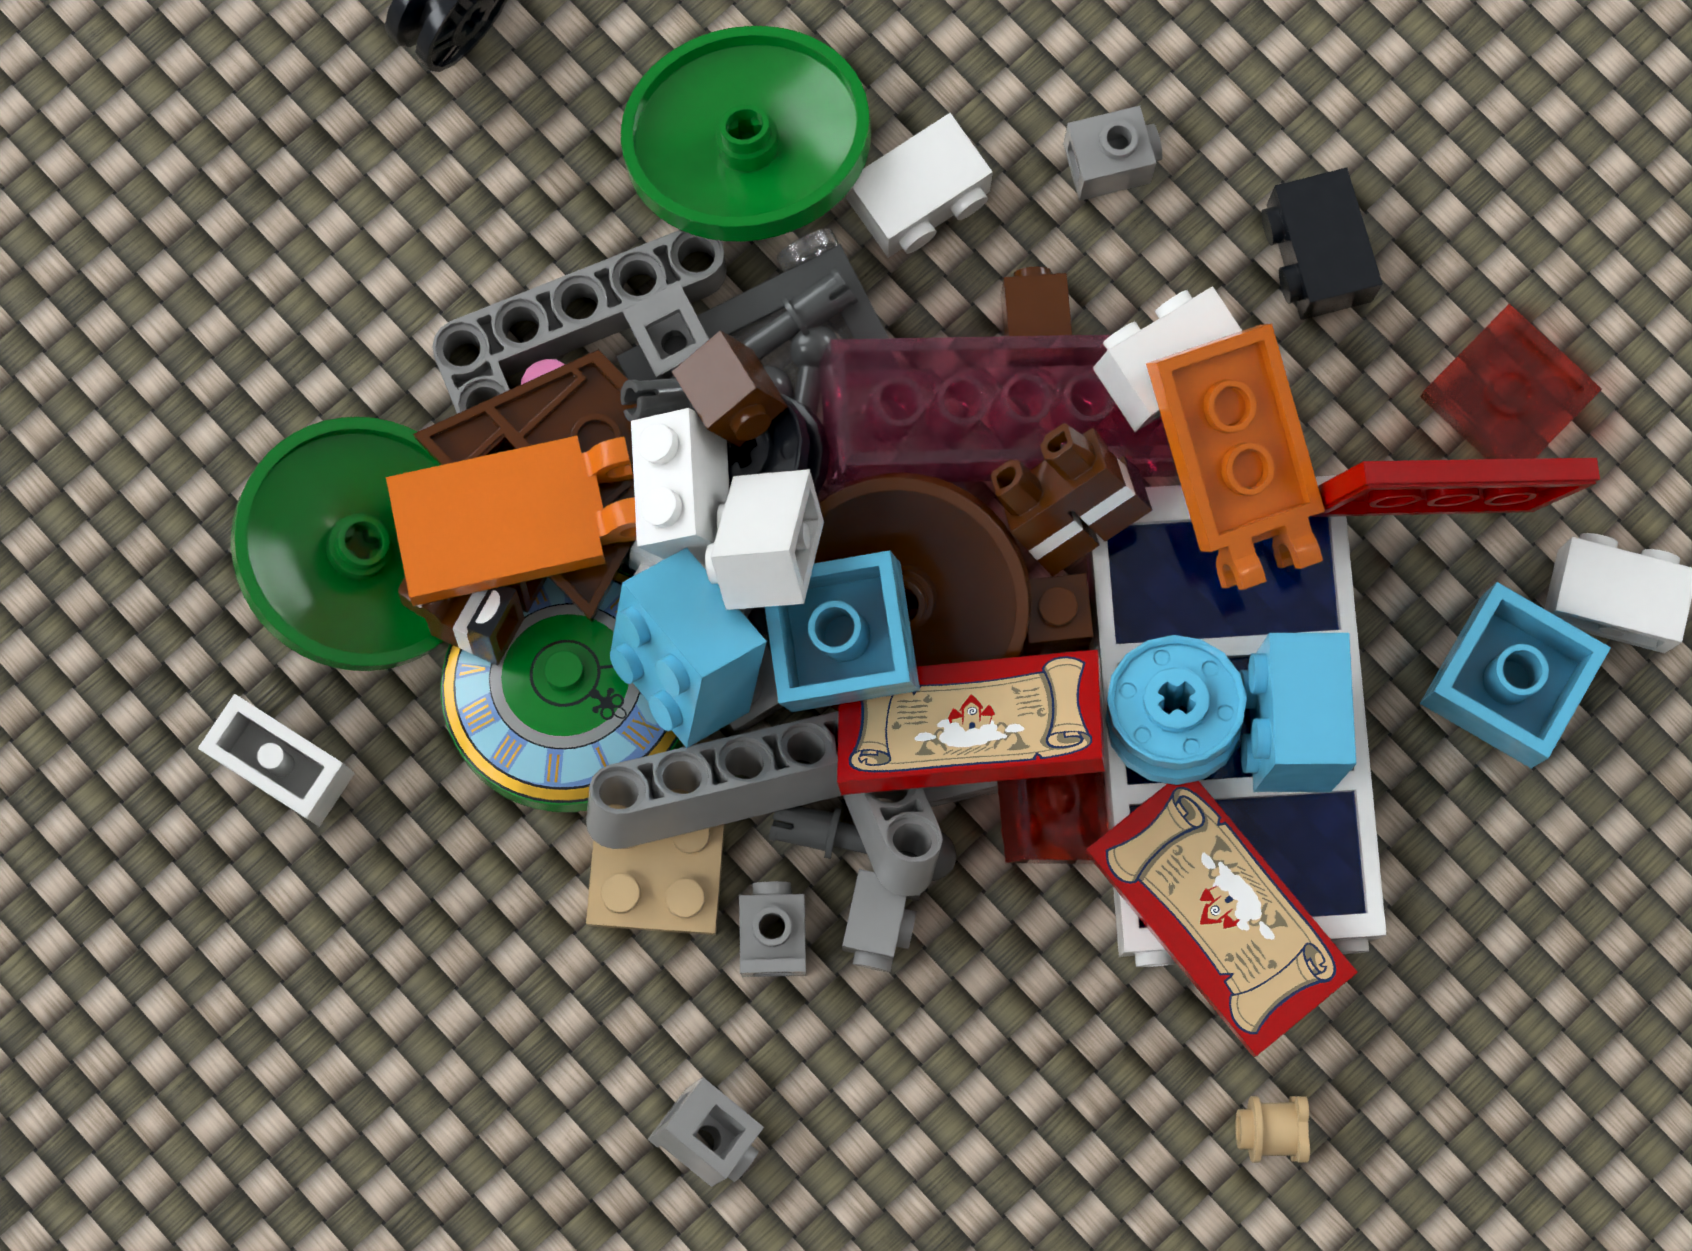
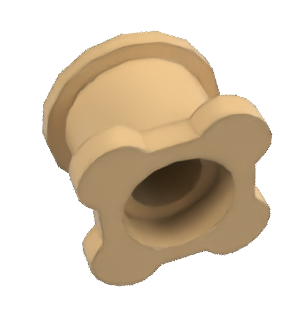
[1236,1096,1310,1163]

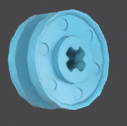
[1105,635,1247,785]

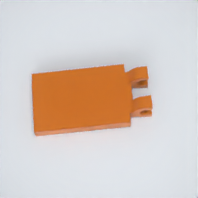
[1146,324,1325,590]
[386,435,637,606]

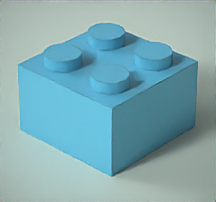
[610,547,767,748]
[765,550,920,712]
[1420,582,1611,769]
[1240,633,1356,792]

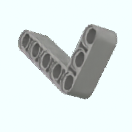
[432,230,727,454]
[586,711,943,896]

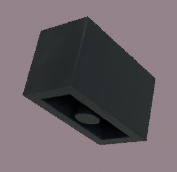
[1261,167,1383,320]

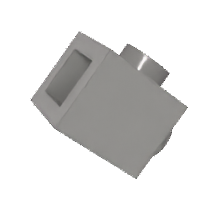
[1063,105,1163,201]

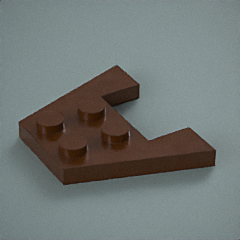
[413,349,637,622]

